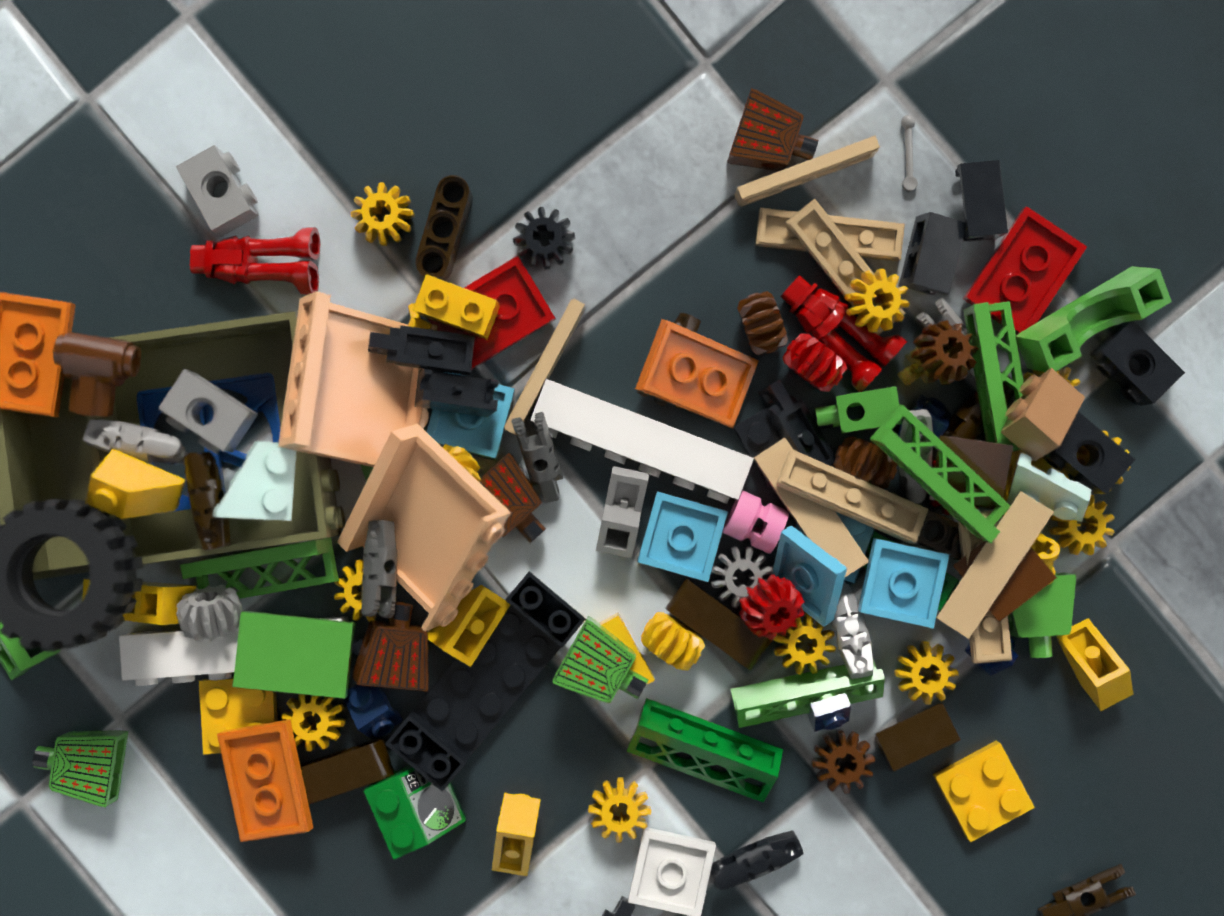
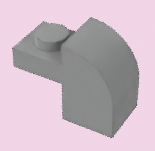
[596,466,649,558]

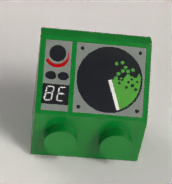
[364,765,467,860]

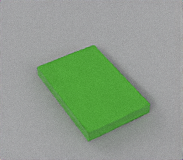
[233,611,355,699]

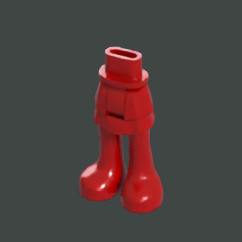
[190,227,321,296]
[780,275,907,392]

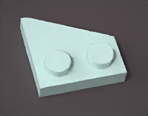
[213,441,296,521]
[1007,453,1091,522]

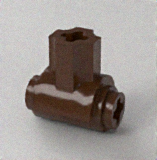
[53,332,142,417]

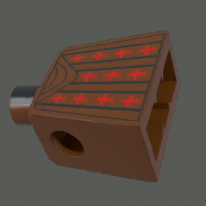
[727,88,819,171]
[479,453,546,543]
[352,602,428,691]

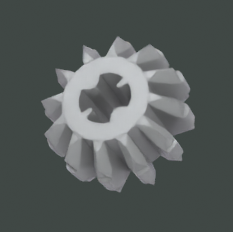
[711,546,773,608]
[176,585,243,641]

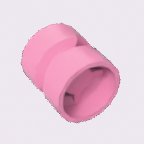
[722,490,789,554]

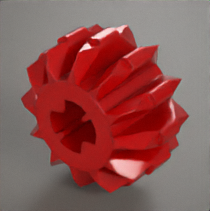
[782,334,847,392]
[739,574,805,641]

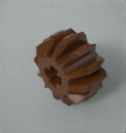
[737,291,788,355]
[911,320,979,385]
[833,436,898,489]
[811,729,875,794]

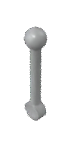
[901,115,918,192]

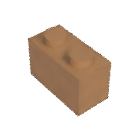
[1001,368,1085,461]

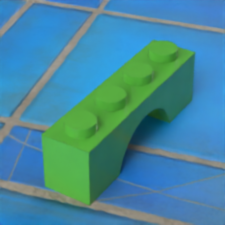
[1016,266,1172,372]

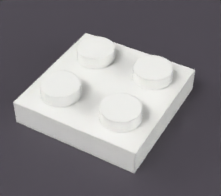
[628,827,716,916]

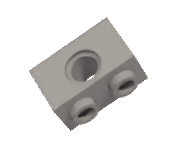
[175,145,259,237]
[158,369,258,454]

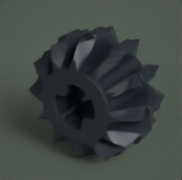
[513,207,575,270]

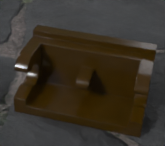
[875,702,961,772]

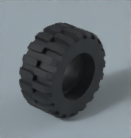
[0,499,143,651]

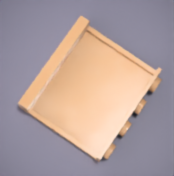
[278,291,437,467]
[337,424,511,632]

